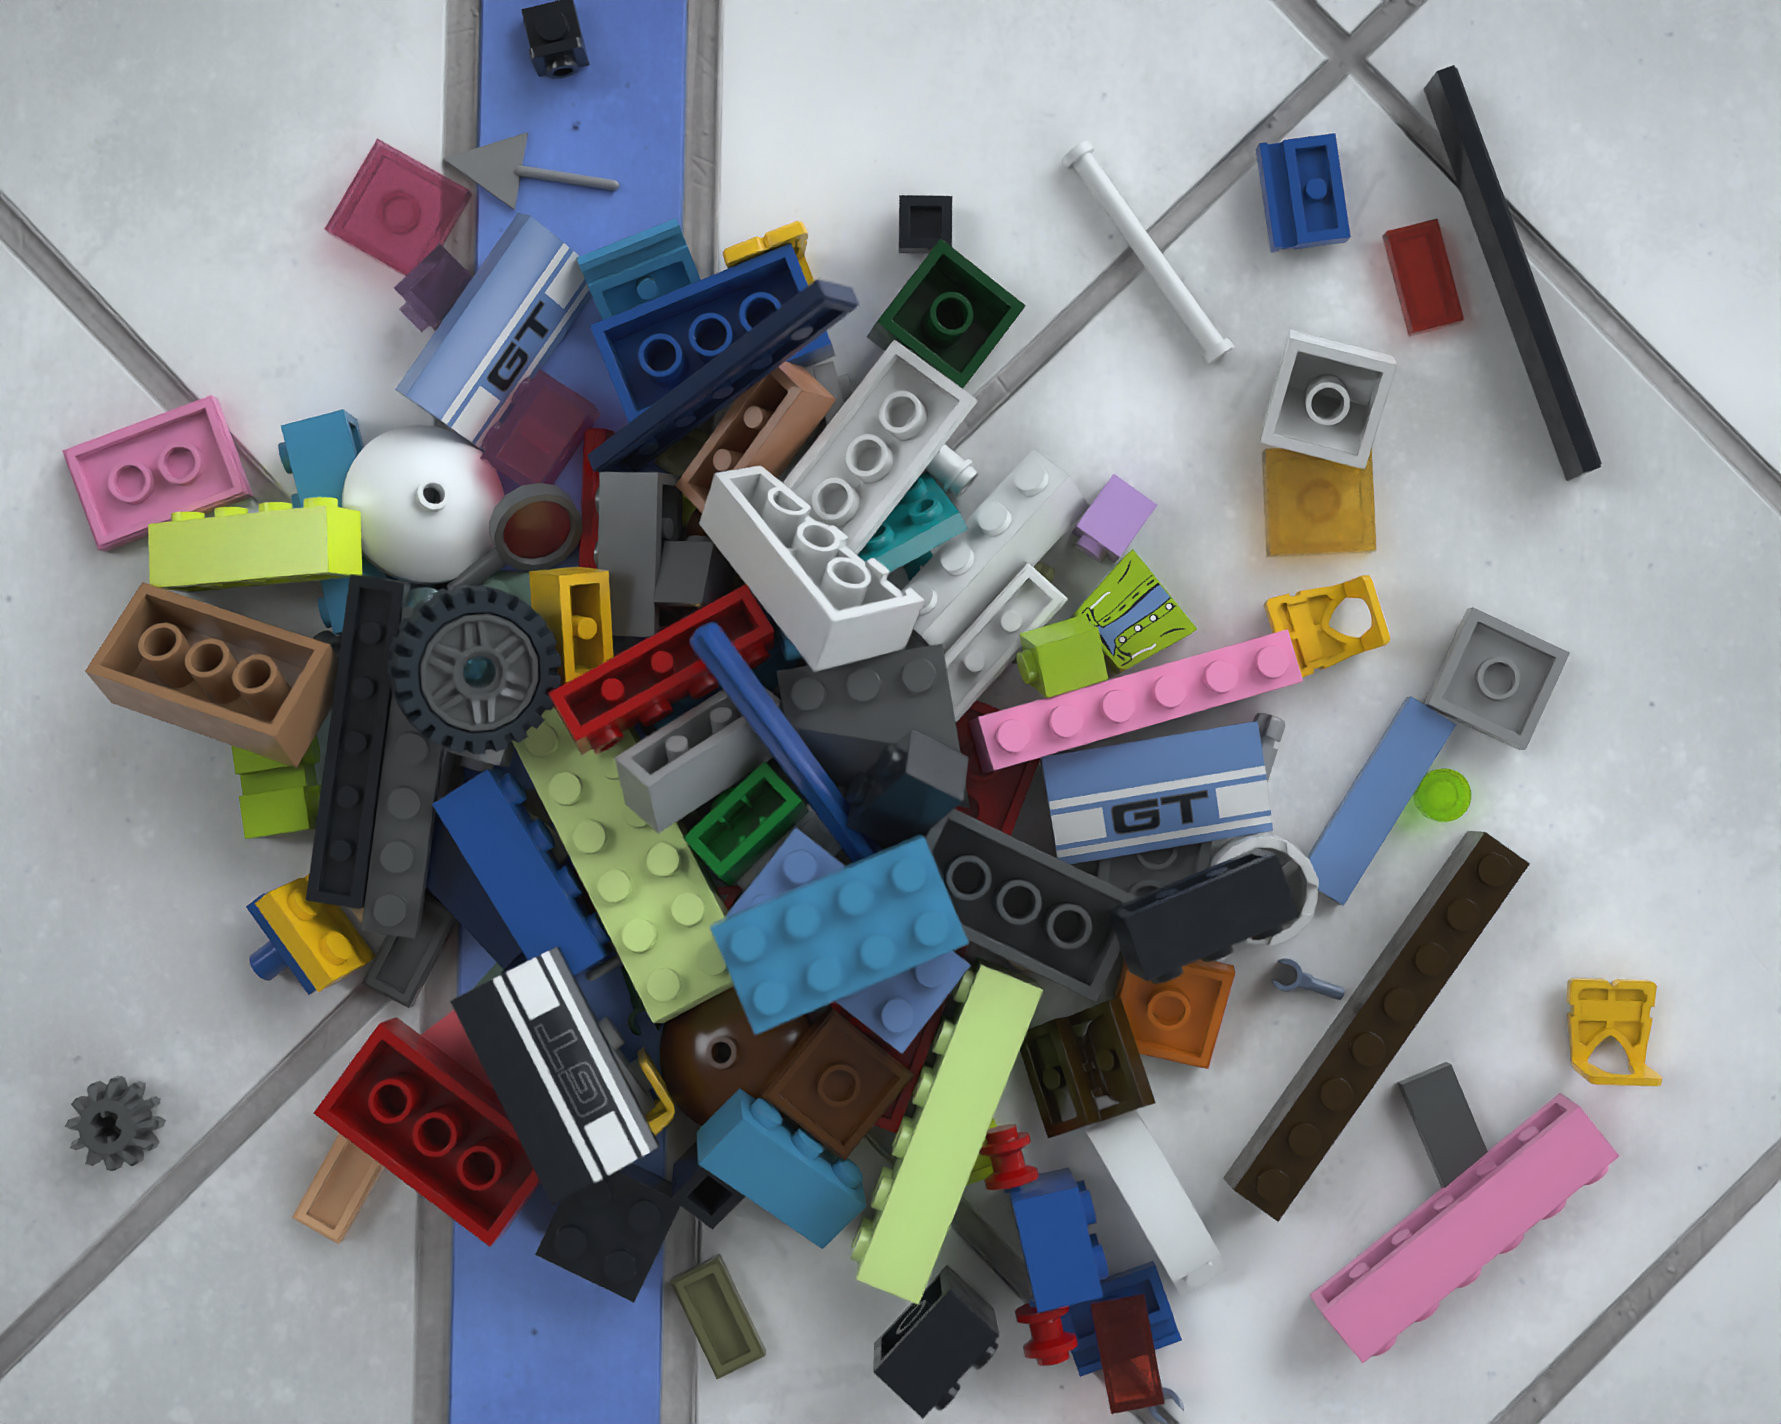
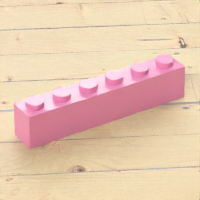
[968,629,1303,773]
[1310,1093,1620,1363]

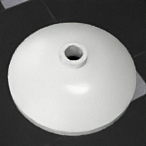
[342,425,504,585]

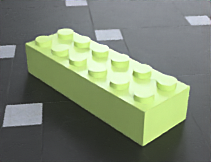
[512,706,734,1023]
[850,956,1043,1305]

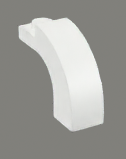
[1085,1110,1227,1296]

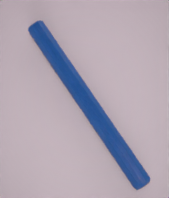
[689,622,883,863]

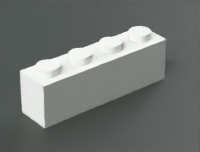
[901,448,1089,654]

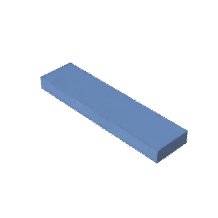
[1307,696,1456,906]

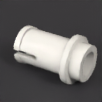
[925,444,979,497]

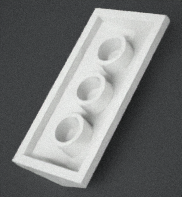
[783,339,978,555]

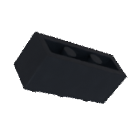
[1107,848,1299,983]

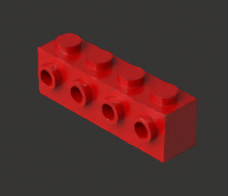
[548,584,774,755]

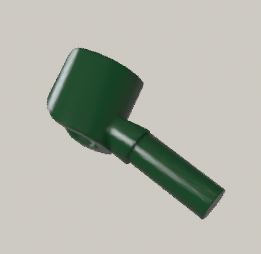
[620,965,662,1036]

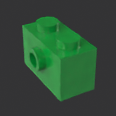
[683,761,809,886]

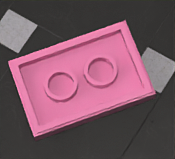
[62,395,253,552]

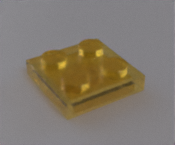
[1262,448,1377,557]

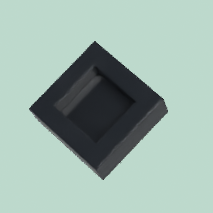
[899,195,952,254]

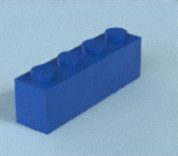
[432,768,614,976]

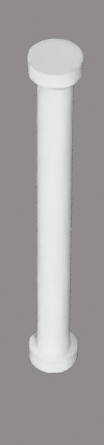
[1062,140,1235,365]

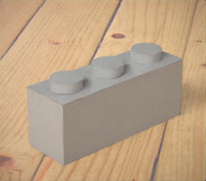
[615,685,784,833]

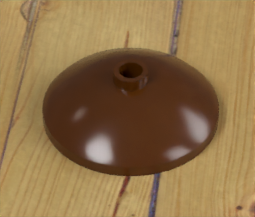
[659,986,812,1126]

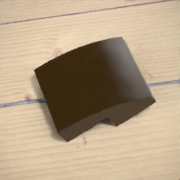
[1020,998,1156,1139]

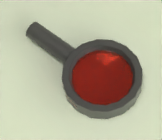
[447,483,583,590]

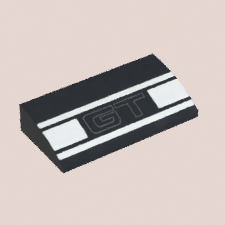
[450,946,660,1205]

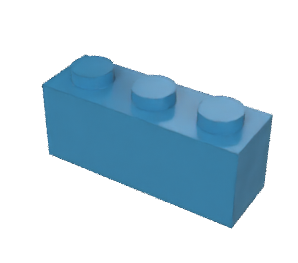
[696,1088,867,1249]

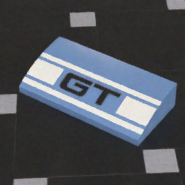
[395,213,592,451]
[1040,721,1273,865]

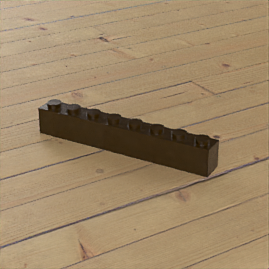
[1223,831,1530,1222]

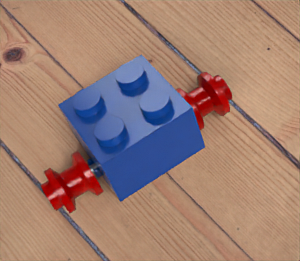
[979,1124,1109,1366]

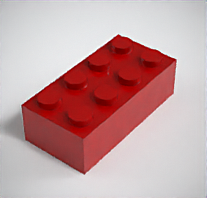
[313,1017,541,1247]

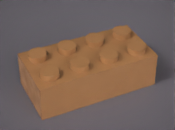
[85,582,339,768]

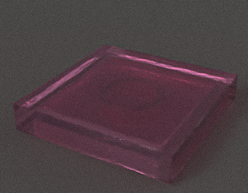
[324,138,472,285]

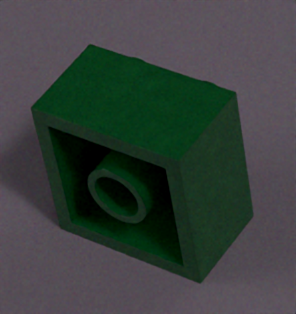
[867,238,1026,389]

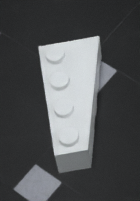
[699,465,925,671]

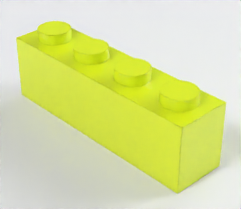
[148,497,362,592]

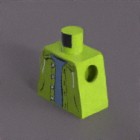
[1070,549,1197,675]

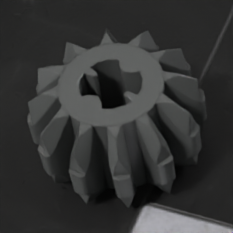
[65,1076,166,1171]

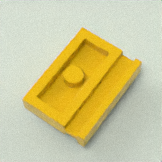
[255,874,375,993]

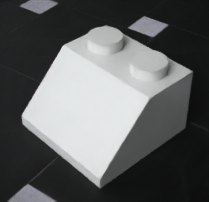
[1260,330,1397,469]

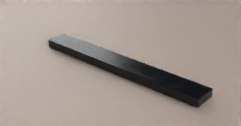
[1423,65,1602,481]

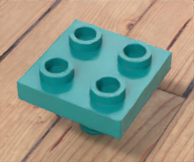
[857,472,968,582]

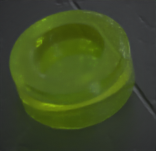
[1413,768,1472,822]

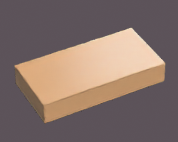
[292,1133,384,1244]

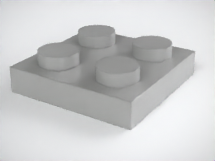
[1423,607,1570,750]

